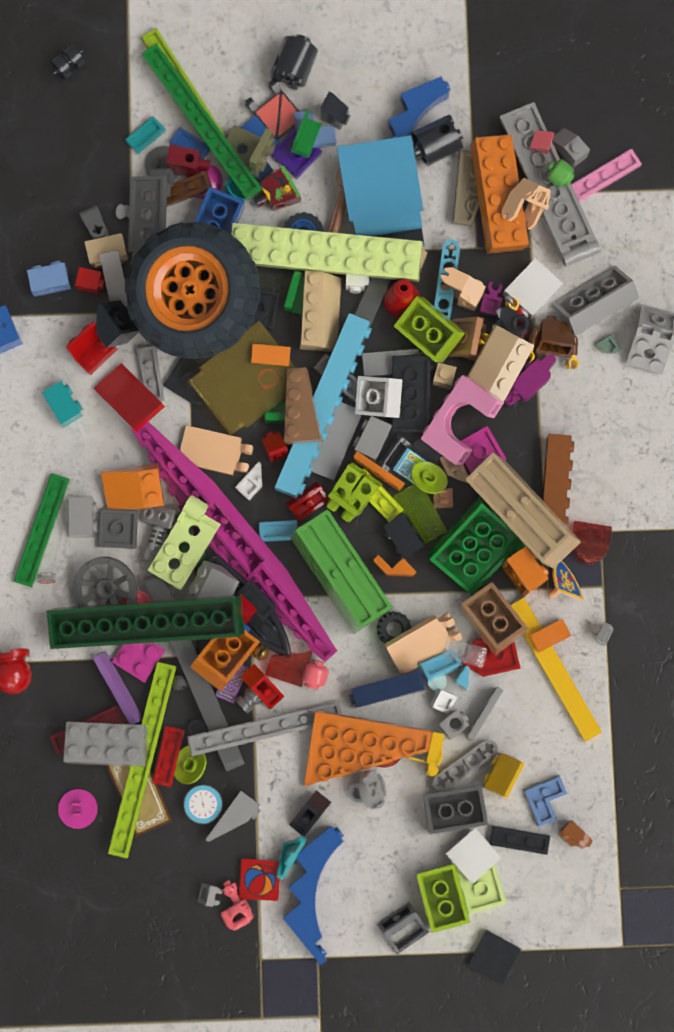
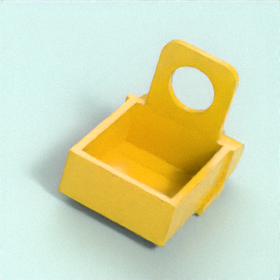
[406,732,445,776]

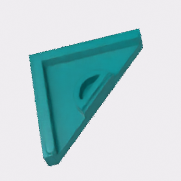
[276,837,306,880]

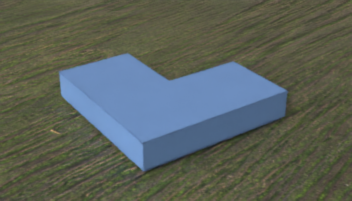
[293,111,337,148]
[523,776,567,827]

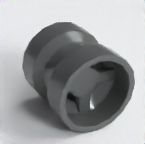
[235,687,262,714]

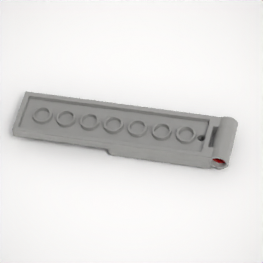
[499,102,601,267]

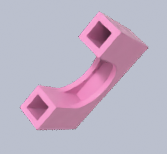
[421,375,504,466]

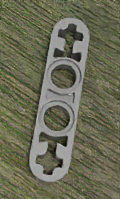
[432,740,498,791]

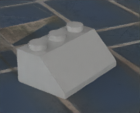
[185,560,239,599]

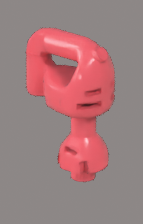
[220,880,254,930]

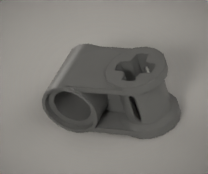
[79,205,109,240]

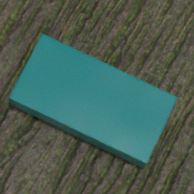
[125,116,166,155]

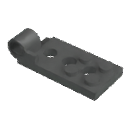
[128,168,174,253]

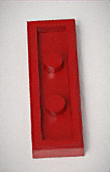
[152,726,185,788]

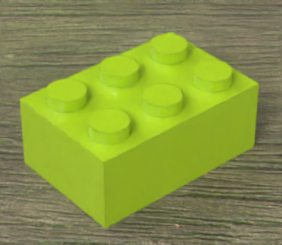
[394,296,465,363]
[415,863,470,933]

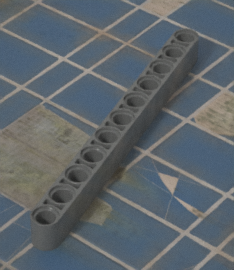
[144,574,245,772]

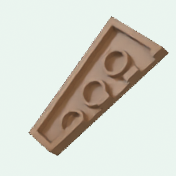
[284,367,323,444]

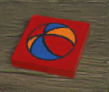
[239,859,280,901]

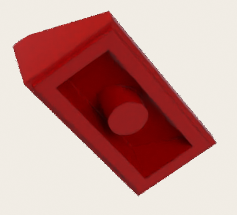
[286,482,329,522]

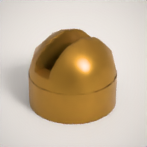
[253,645,269,661]

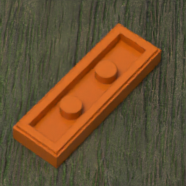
[353,451,405,491]

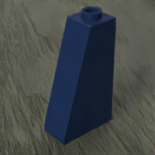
[349,670,425,708]

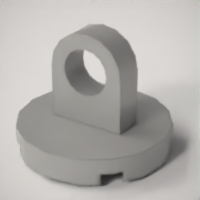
[348,770,386,810]

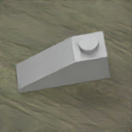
[206,791,261,842]

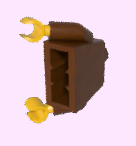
[527,315,579,369]

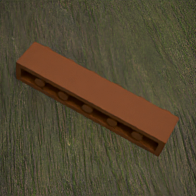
[542,433,575,527]

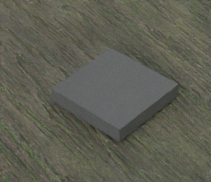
[98,509,139,549]

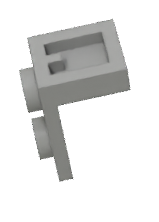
[140,506,181,531]

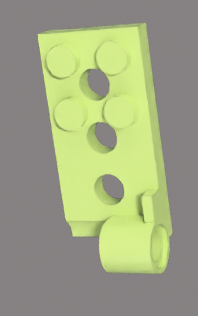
[147,495,221,590]

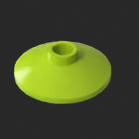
[411,461,448,494]
[174,746,206,784]

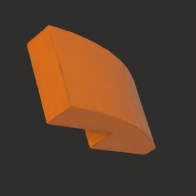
[529,619,572,653]

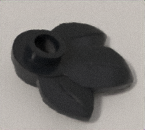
[491,307,529,337]

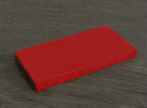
[94,363,165,432]

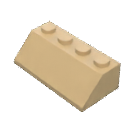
[299,270,341,352]
[467,325,534,402]

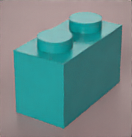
[41,381,83,428]

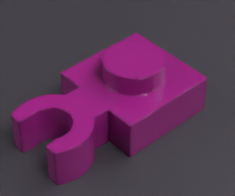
[479,282,503,318]

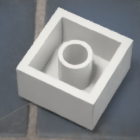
[355,376,402,418]

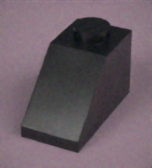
[320,91,351,130]
[289,790,331,837]

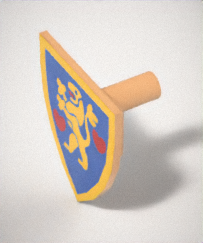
[548,561,584,601]

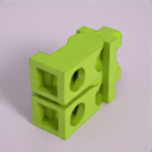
[327,463,383,522]

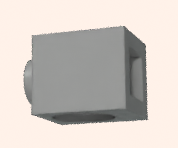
[438,710,469,740]

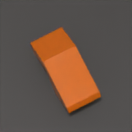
[373,555,416,577]

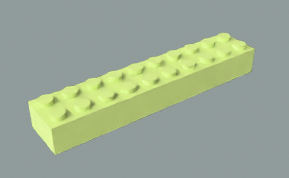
[232,223,423,282]

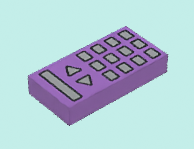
[215,665,249,704]

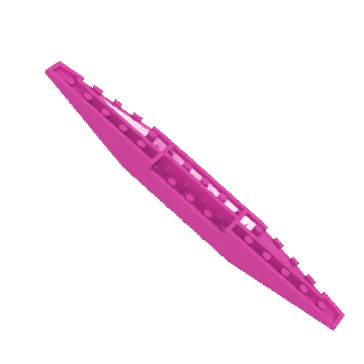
[130,422,337,662]

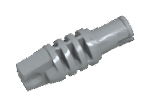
[144,526,169,563]

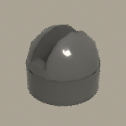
[173,675,189,690]

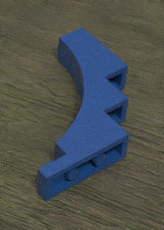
[388,76,451,139]
[283,826,344,965]

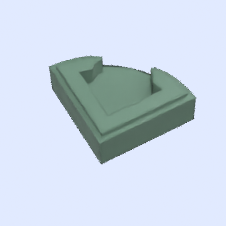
[594,334,621,354]

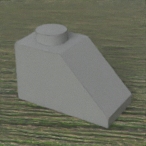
[552,128,590,168]

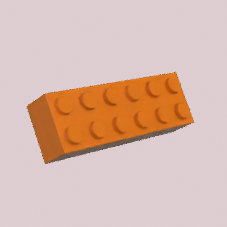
[470,135,529,254]

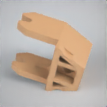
[502,178,551,230]
[441,267,486,311]

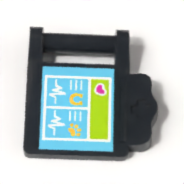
[376,434,440,494]

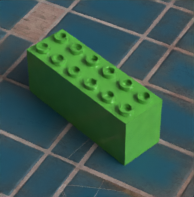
[291,510,393,634]

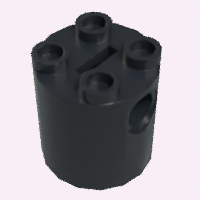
[271,34,318,90]
[411,114,464,166]

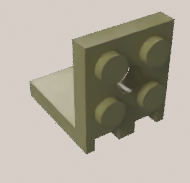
[227,125,275,179]

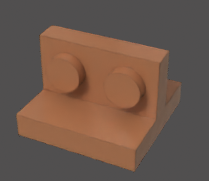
[448,317,487,362]

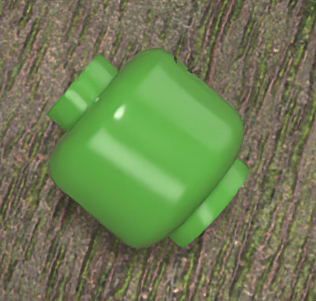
[546,159,575,188]

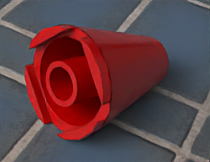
[383,279,421,318]

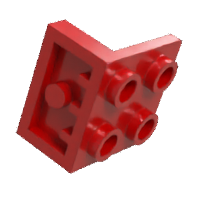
[66,321,118,375]

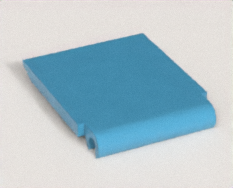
[337,135,424,236]

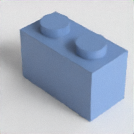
[27,261,71,297]

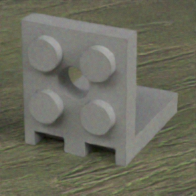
[626,304,674,374]

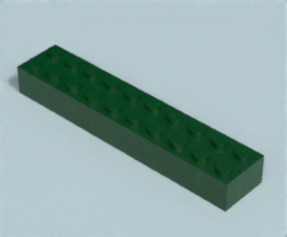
[46,595,245,649]

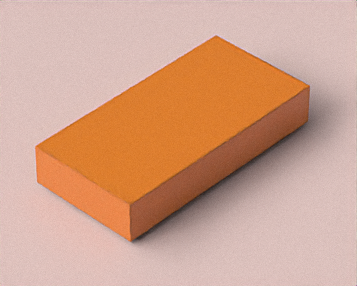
[251,344,291,366]

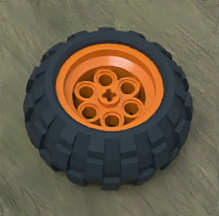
[125,222,261,359]

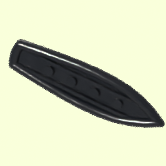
[205,554,292,658]

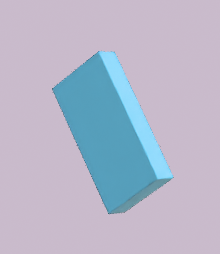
[259,520,298,542]
[419,649,462,683]

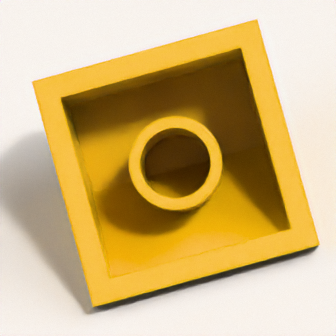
[482,752,525,799]

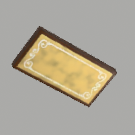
[106,765,173,837]

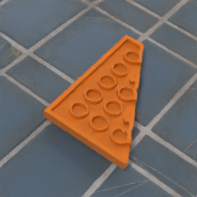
[304,710,432,786]

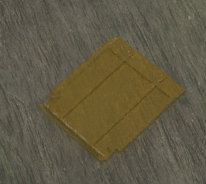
[188,321,296,435]

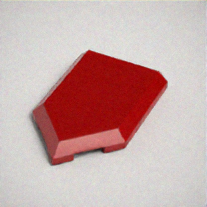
[461,638,521,677]

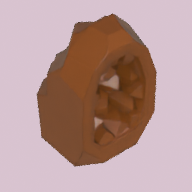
[557,820,593,849]

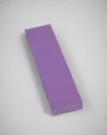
[93,652,143,725]

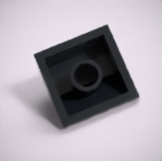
[96,300,139,348]

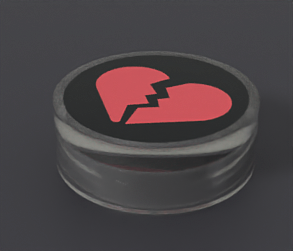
[37,572,57,584]

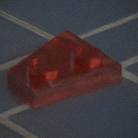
[265,650,313,687]

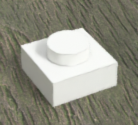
[430,688,457,714]

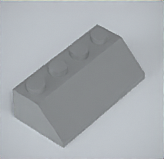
[552,266,639,336]

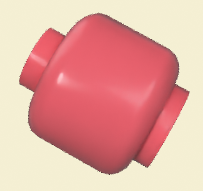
[301,659,329,689]

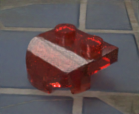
[571,521,612,564]

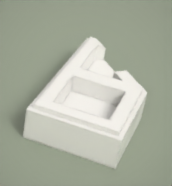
[235,462,262,501]

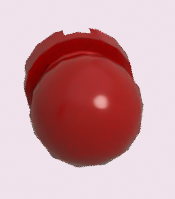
[0,648,32,695]

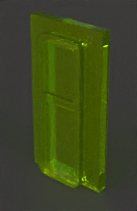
[393,484,447,543]

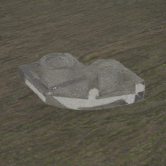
[442,638,487,667]

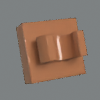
[433,488,453,509]

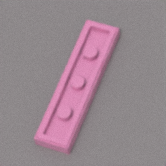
[571,149,641,202]

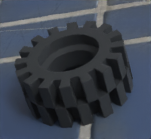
[377,611,412,644]

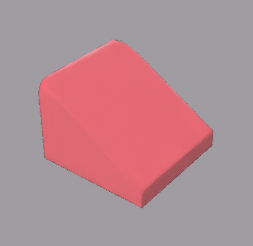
[530,130,555,154]

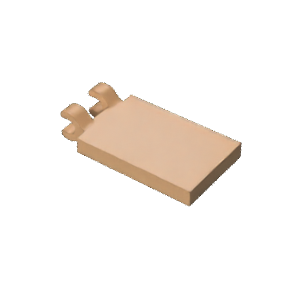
[180,425,254,476]
[384,612,462,675]

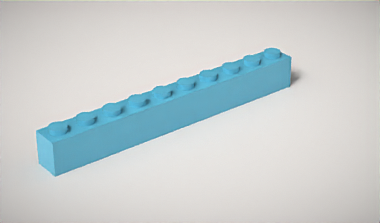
[275,313,372,499]

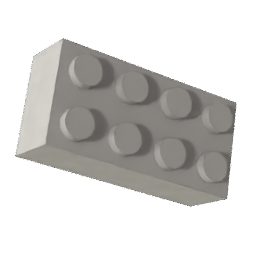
[64,722,148,767]

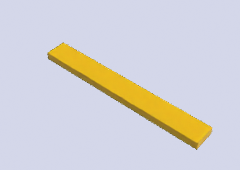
[511,598,602,742]

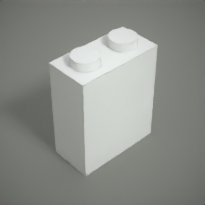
[503,258,563,320]

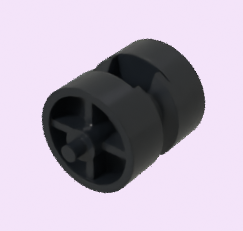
[50,44,86,80]

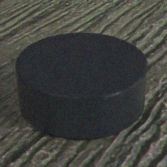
[187,719,207,736]

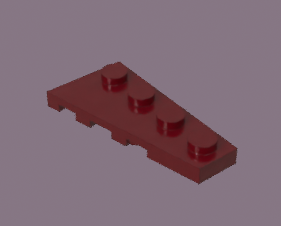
[49,705,130,755]

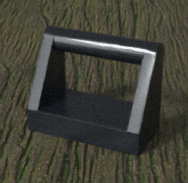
[377,902,429,954]

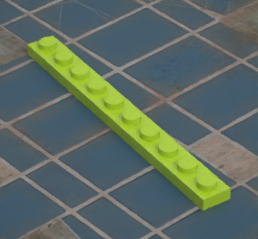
[108,662,176,858]

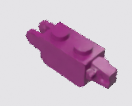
[504,355,557,407]

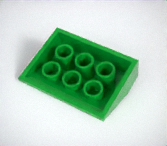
[428,497,523,595]

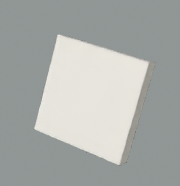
[446,828,501,884]

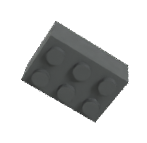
[422,785,488,835]

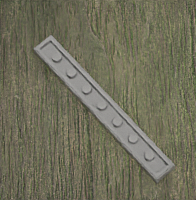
[187,701,342,756]

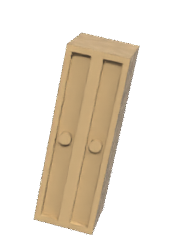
[465,452,581,568]

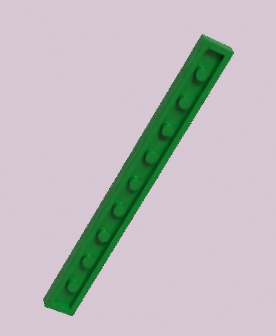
[141,43,262,200]

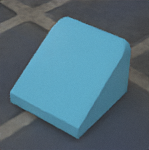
[455,666,469,690]

